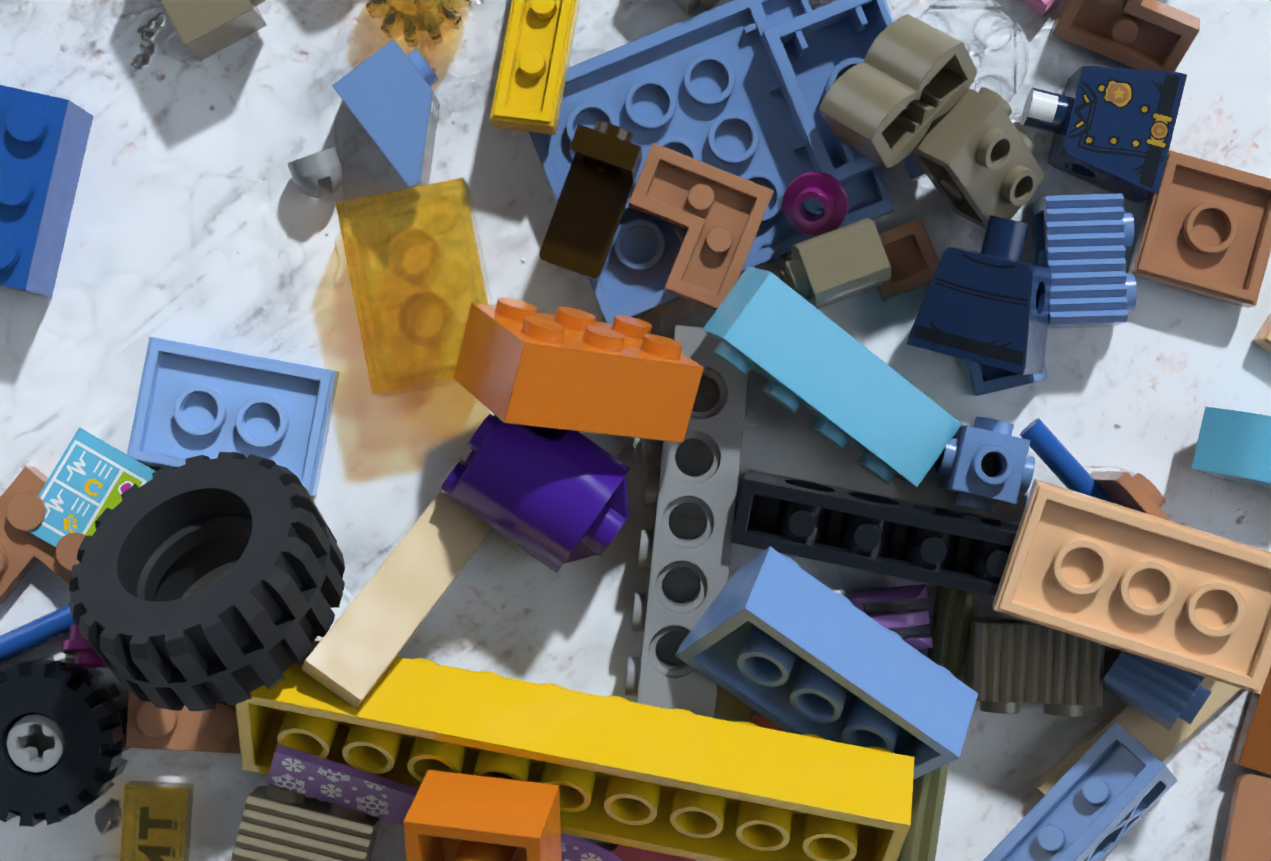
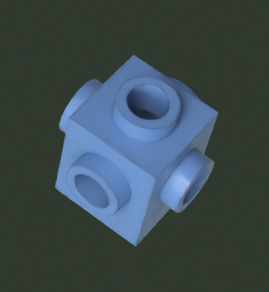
[936,416,1035,513]

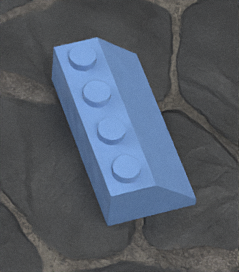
[675,546,978,780]

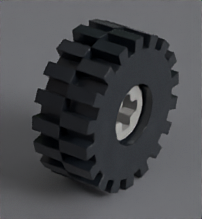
[0,656,129,827]

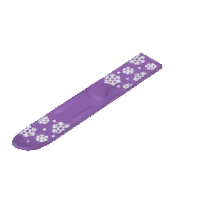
[266,744,623,861]

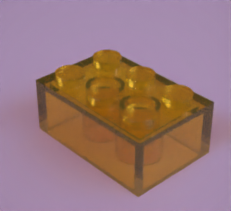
[335,178,493,397]

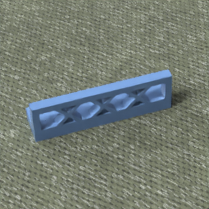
[983,721,1178,861]

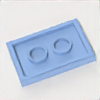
[127,337,340,495]

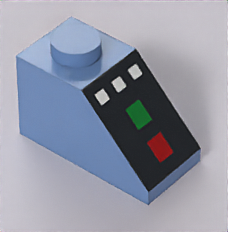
[332,39,440,198]

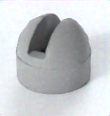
[287,147,343,199]

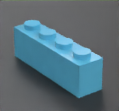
[702,266,962,487]

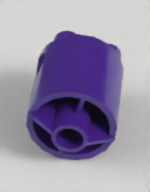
[440,414,631,573]

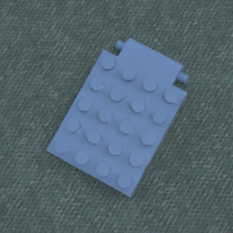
[528,0,927,324]

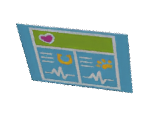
[28,427,156,547]

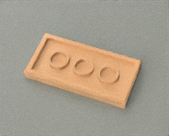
[992,479,1271,695]

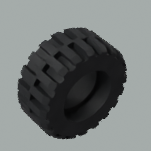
[69,452,345,711]

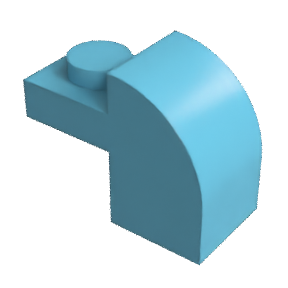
[1191,406,1271,487]

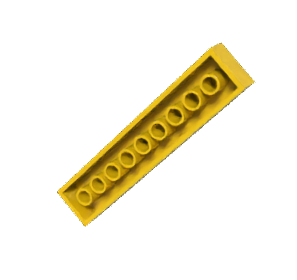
[235,640,915,861]

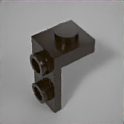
[539,121,642,279]

